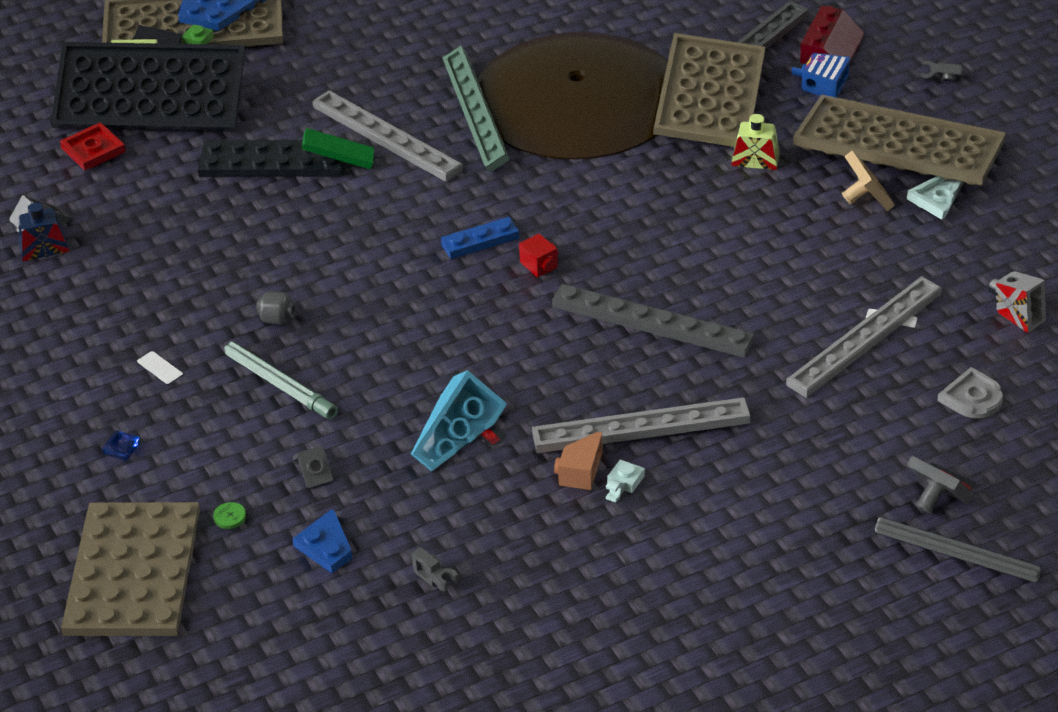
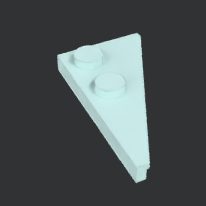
[907,176,964,219]

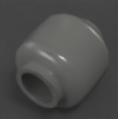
[256,290,296,326]

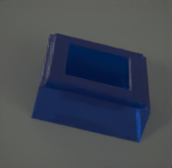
[102,430,140,461]

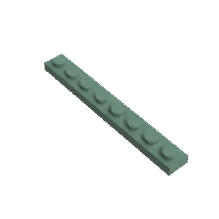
[442,46,510,172]

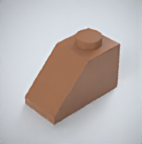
[554,432,603,490]

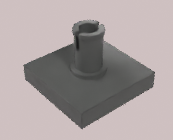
[907,456,973,514]

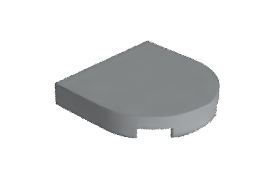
[938,367,1003,418]

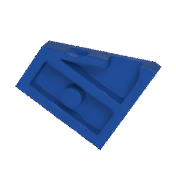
[292,509,352,573]

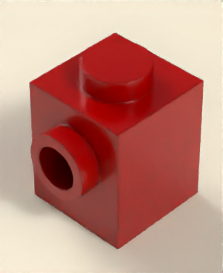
[519,233,559,277]

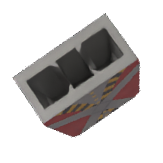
[988,271,1046,333]

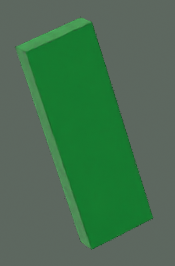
[302,128,374,169]

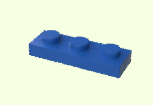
[441,217,519,259]

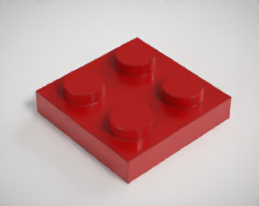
[60,122,126,171]

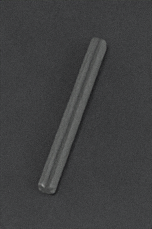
[875,517,1041,582]

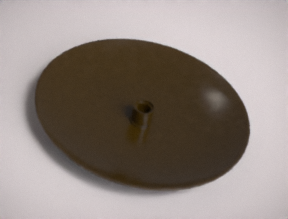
[478,32,668,160]

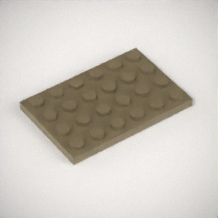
[653,33,765,147]
[61,502,200,636]

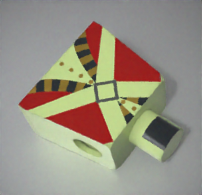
[731,114,780,170]

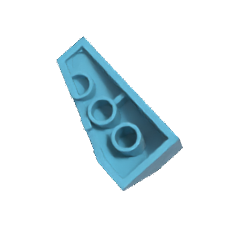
[411,370,507,471]

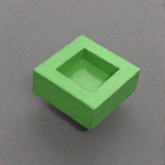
[181,24,214,44]

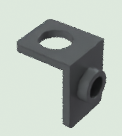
[293,445,333,488]

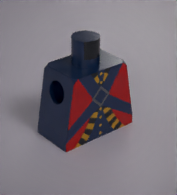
[19,202,69,261]

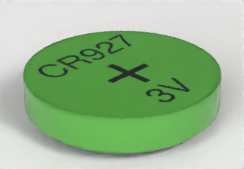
[213,502,246,529]

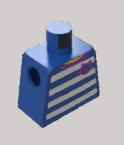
[792,53,850,97]

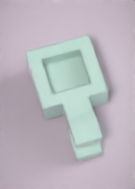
[606,460,645,502]

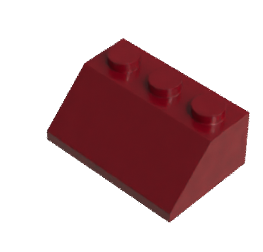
[800,5,864,64]

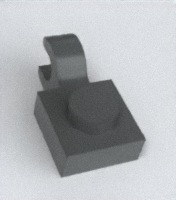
[921,61,963,81]
[412,547,458,592]

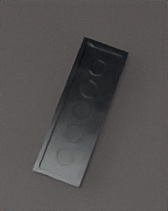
[198,139,343,177]

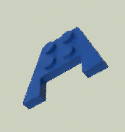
[178,0,266,31]

